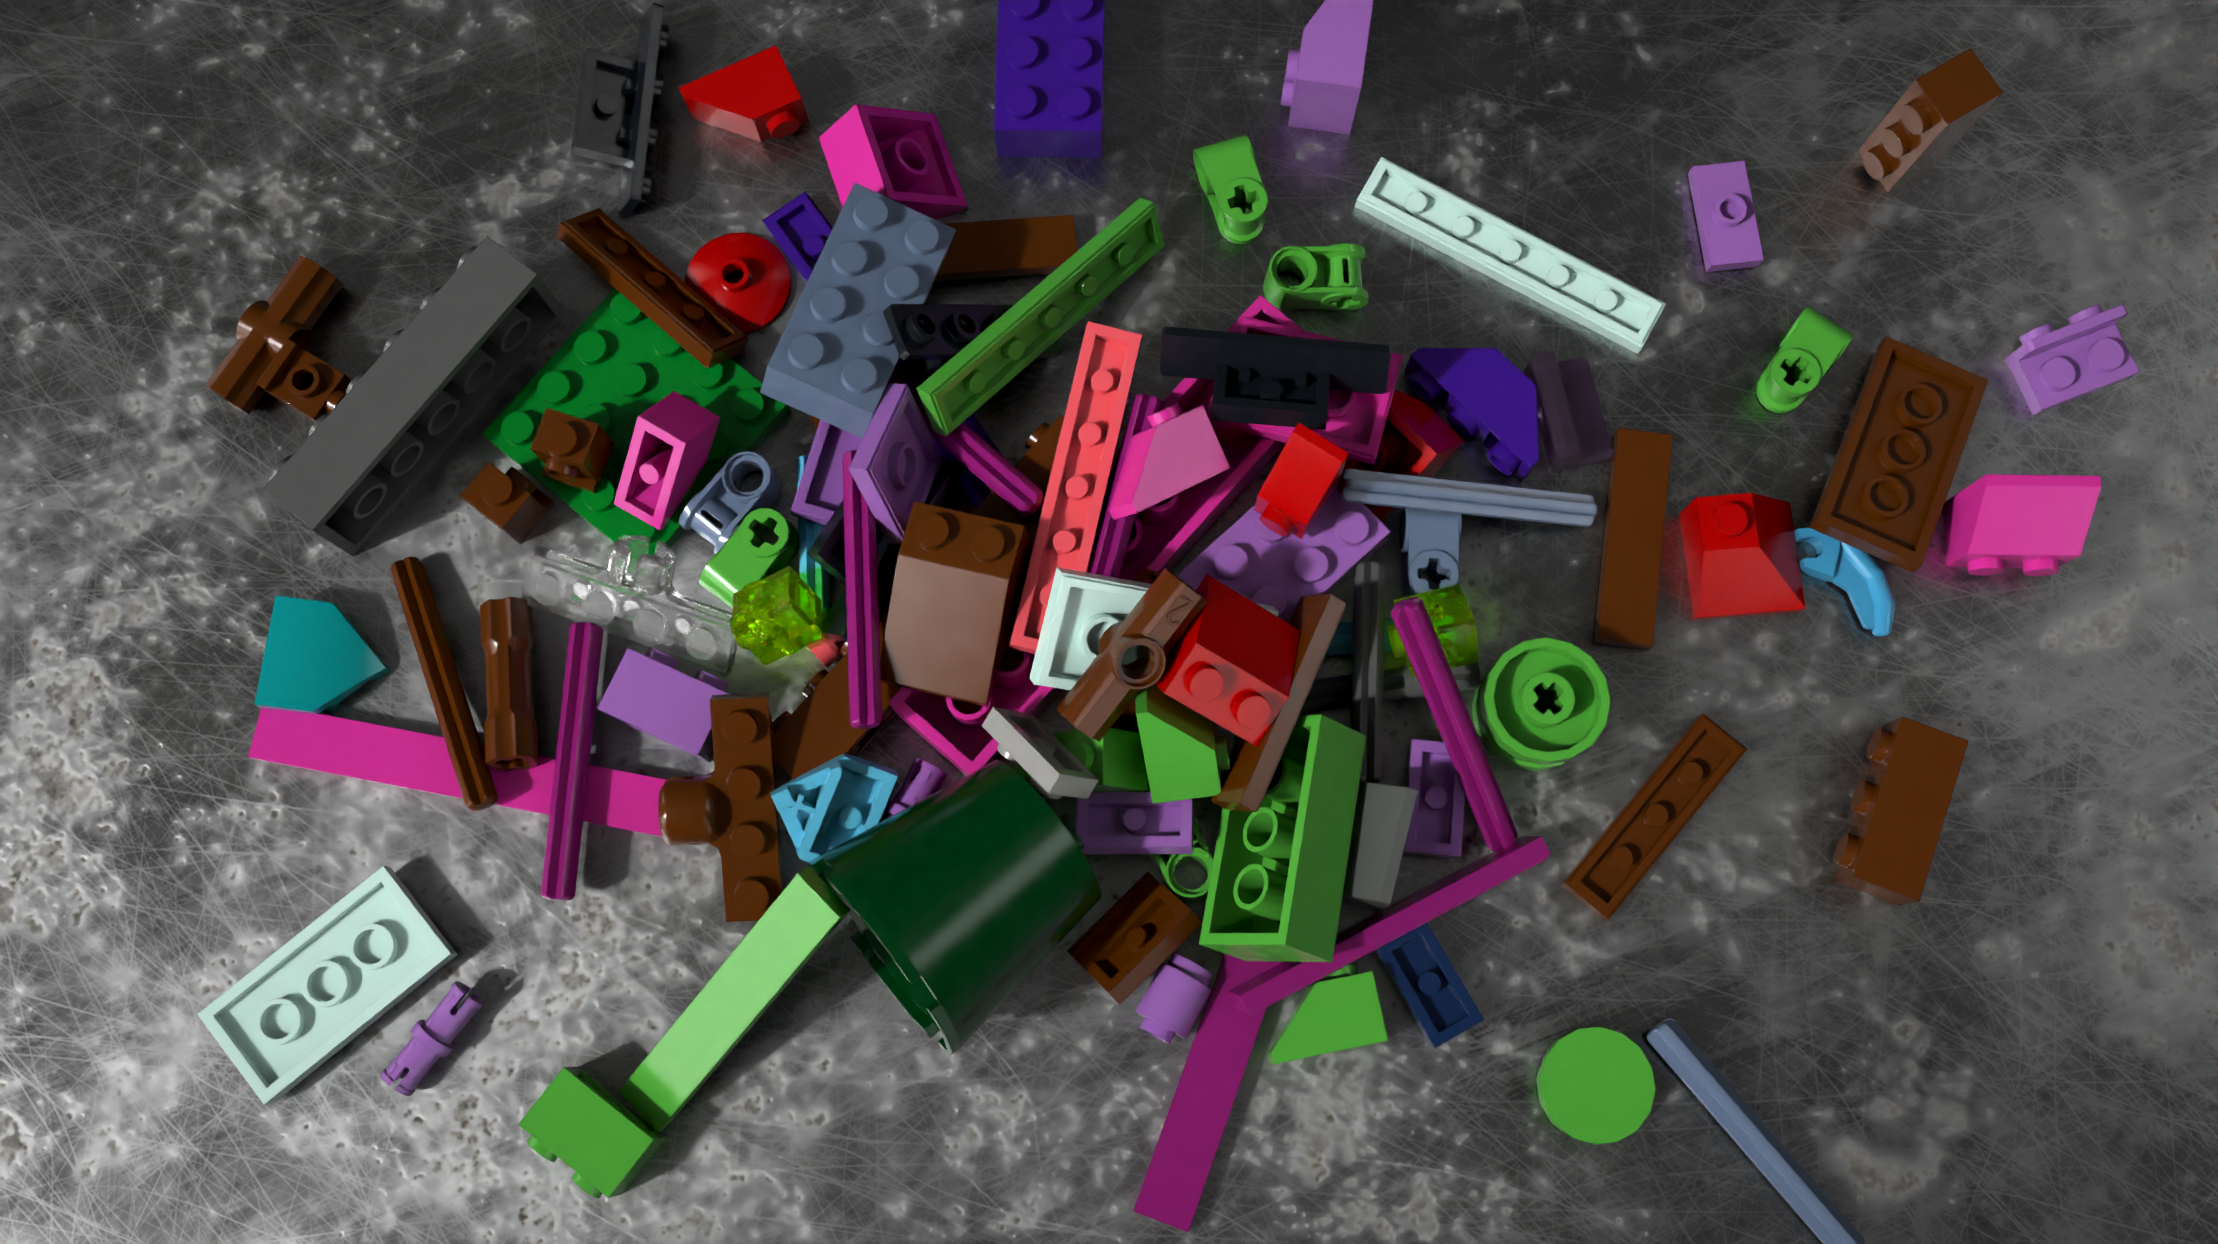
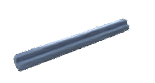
[1337,469,1598,527]
[1647,1017,1865,1244]

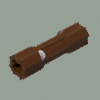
[480,597,539,772]

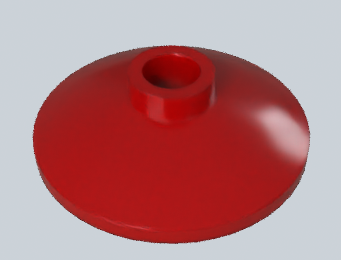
[685,233,791,334]

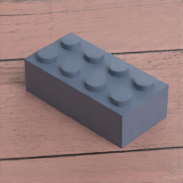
[760,183,956,439]

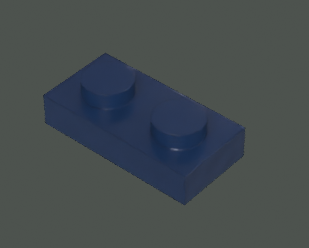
[1374,923,1484,1049]

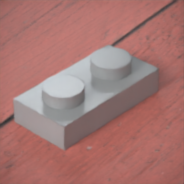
[982,707,1099,799]

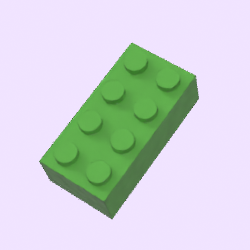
[1199,714,1366,962]

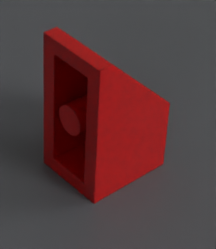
[679,45,809,142]
[1254,423,1349,539]

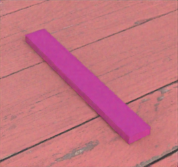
[248,708,666,837]

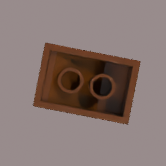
[880,501,1033,707]

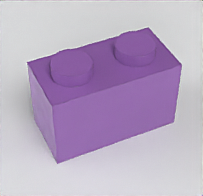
[597,647,729,762]

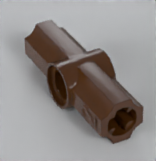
[205,255,344,414]
[1056,568,1208,742]

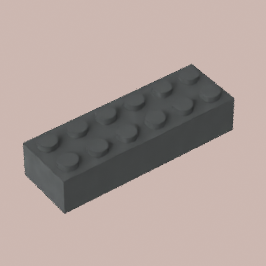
[262,236,566,556]

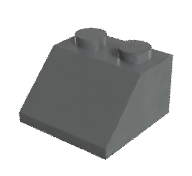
[1341,782,1418,912]

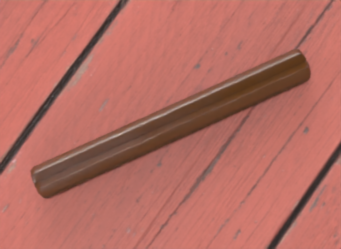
[390,557,499,811]

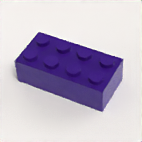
[994,0,1105,158]

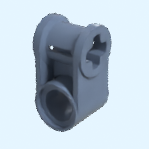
[679,451,781,554]
[1399,508,1462,612]

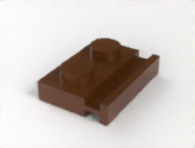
[1067,871,1202,1005]

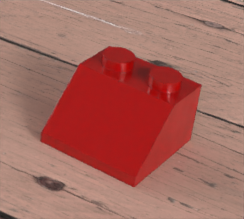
[1155,574,1301,747]

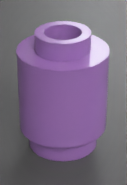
[1135,953,1213,1044]

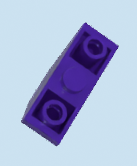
[1404,348,1539,482]

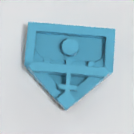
[770,753,898,862]

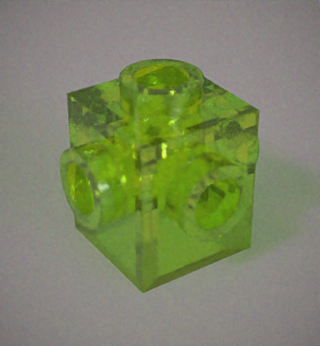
[730,566,821,666]
[1387,584,1479,678]

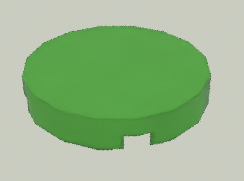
[1536,1026,1656,1144]

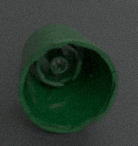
[807,760,1102,1055]

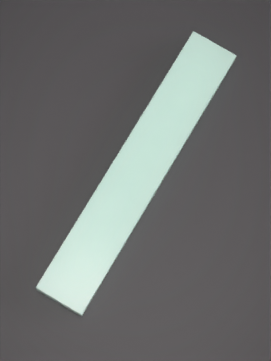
[1355,157,1666,354]

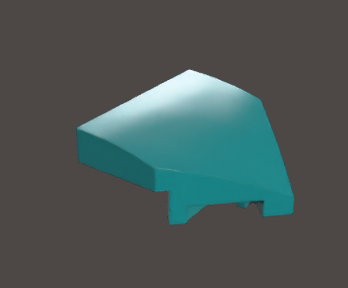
[254,595,390,714]

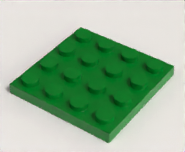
[482,288,791,572]

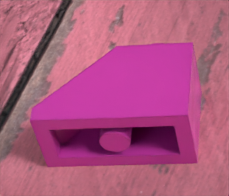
[613,391,721,531]
[1109,403,1230,520]

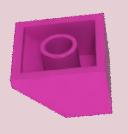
[819,104,968,220]
[1943,474,2101,576]

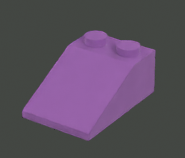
[1281,0,1373,135]

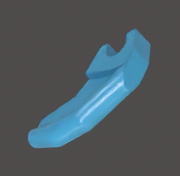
[1794,527,1895,637]

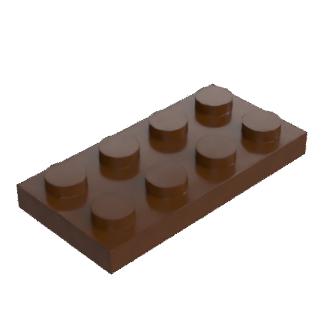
[1809,336,1988,573]

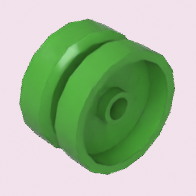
[1472,637,1611,772]

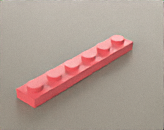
[1008,321,1142,654]

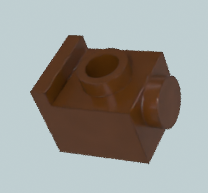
[256,339,352,422]
[530,408,615,493]
[460,462,555,544]

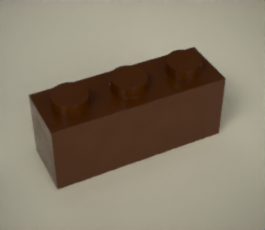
[1858,48,2003,193]
[1833,717,1968,905]

